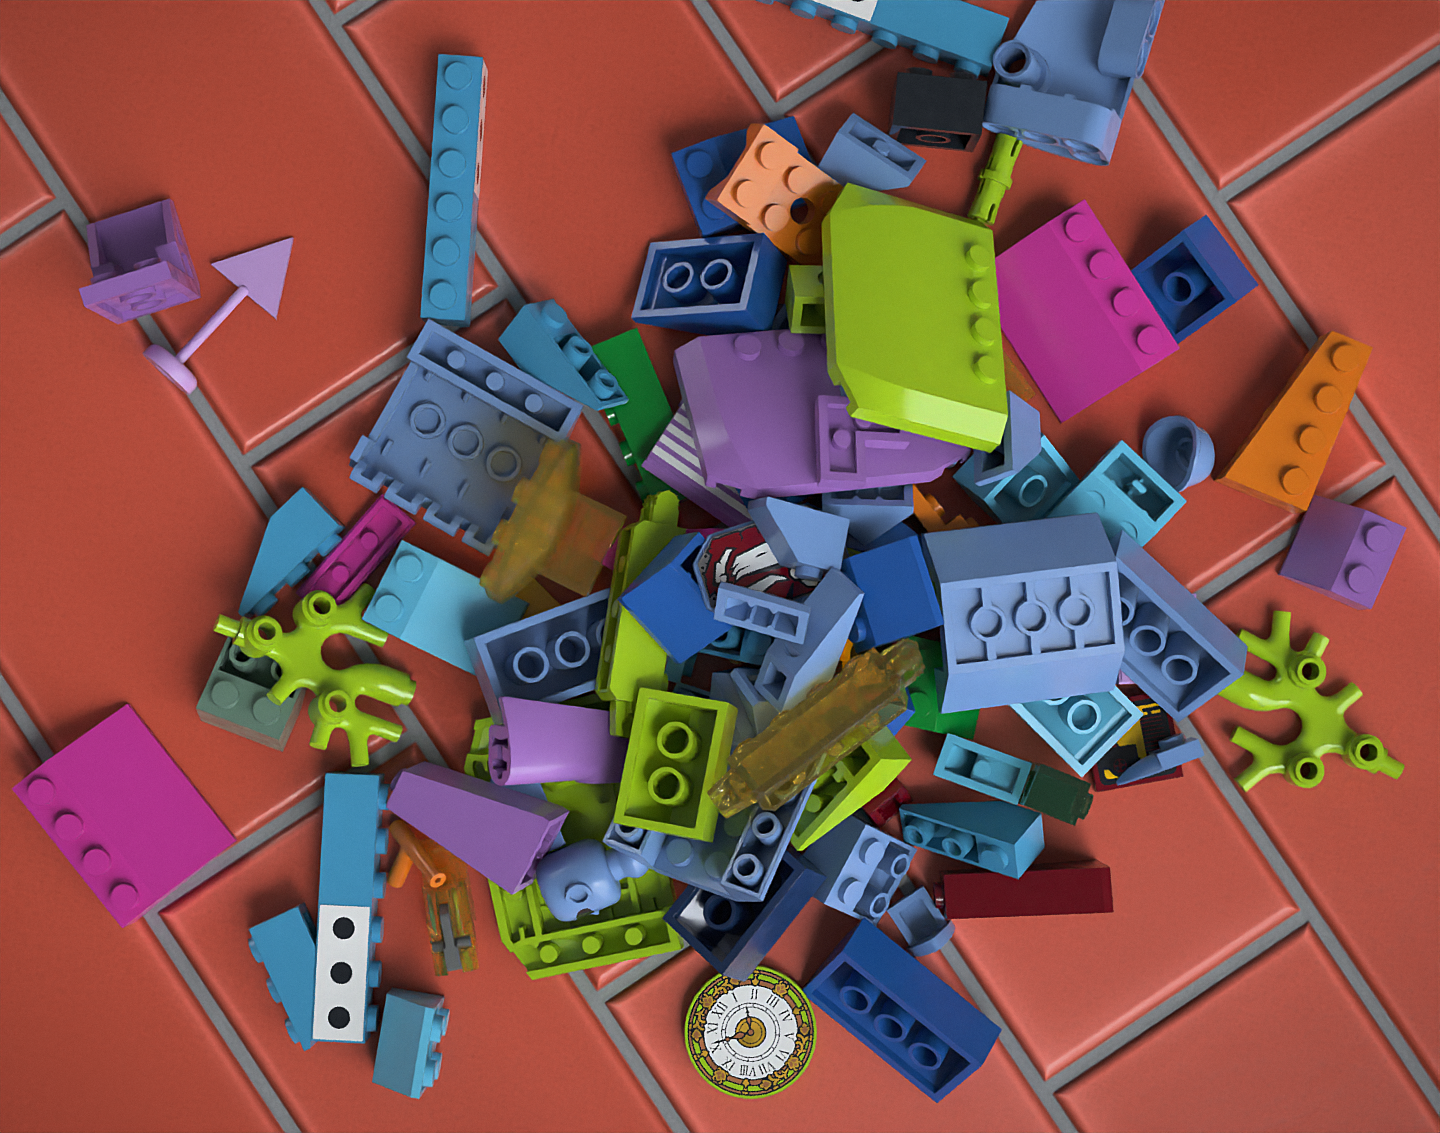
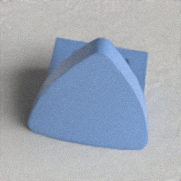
[887,885,955,957]

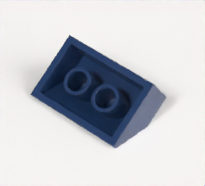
[662,844,827,982]

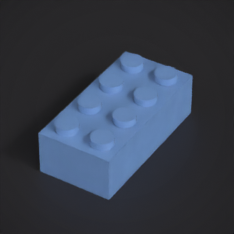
[464,587,669,725]

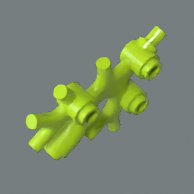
[213,583,416,767]
[1217,611,1405,792]

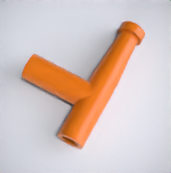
[386,820,446,888]

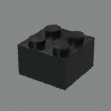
[887,67,987,152]

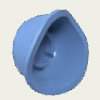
[1142,415,1215,493]

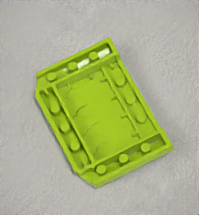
[821,183,1008,453]
[464,694,684,980]

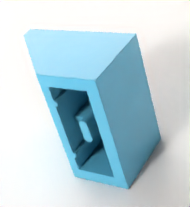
[372,988,450,1099]

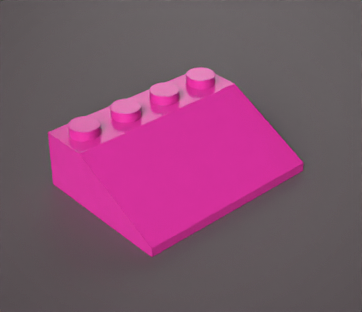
[995,199,1180,424]
[12,704,237,928]

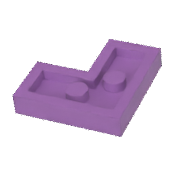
[815,395,910,489]

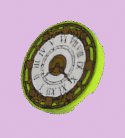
[684,965,817,1099]

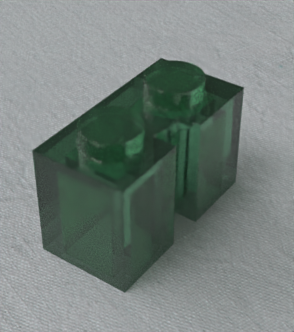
[1018,761,1093,826]

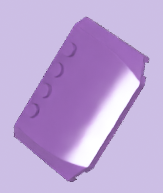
[673,329,971,500]

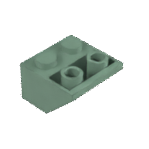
[196,636,307,752]

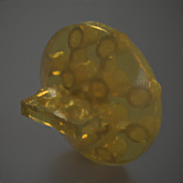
[479,437,627,605]

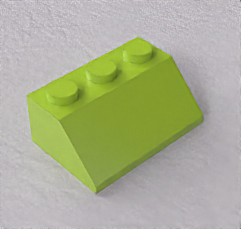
[613,687,738,843]

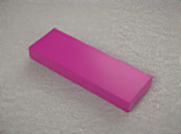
[296,494,417,614]

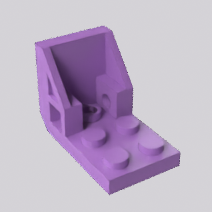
[79,198,201,324]

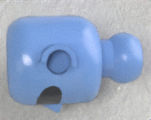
[535,838,649,922]

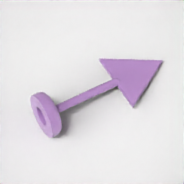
[142,237,294,395]

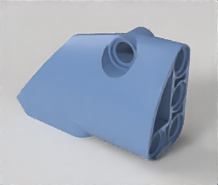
[982,0,1165,166]

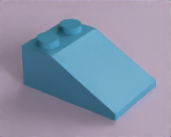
[362,540,530,676]
[1008,686,1144,777]

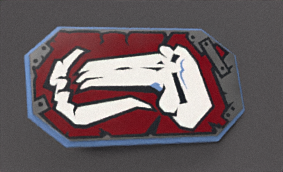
[692,502,849,613]

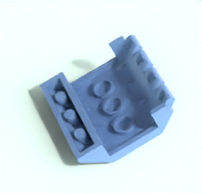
[349,319,584,557]

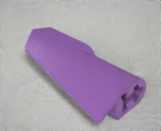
[488,696,629,786]

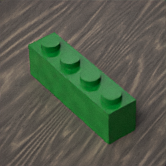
[591,328,690,504]

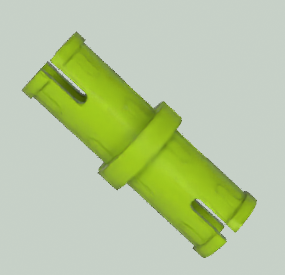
[967,133,1023,226]

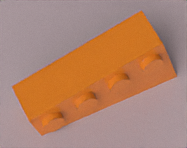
[1214,331,1373,514]

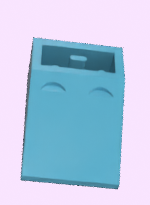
[1045,440,1187,547]

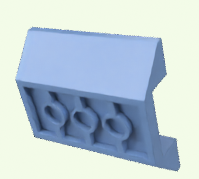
[921,512,1125,714]
[603,682,836,902]

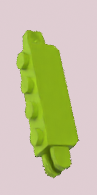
[595,490,686,739]

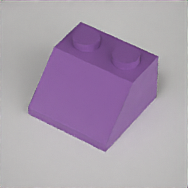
[1278,495,1406,610]

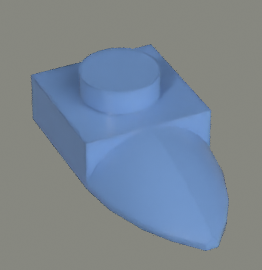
[1116,733,1205,786]

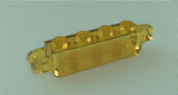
[707,638,925,819]

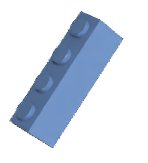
[1109,530,1248,722]

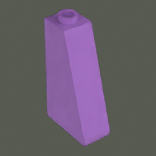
[386,761,569,895]

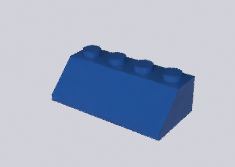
[802,918,1002,1103]

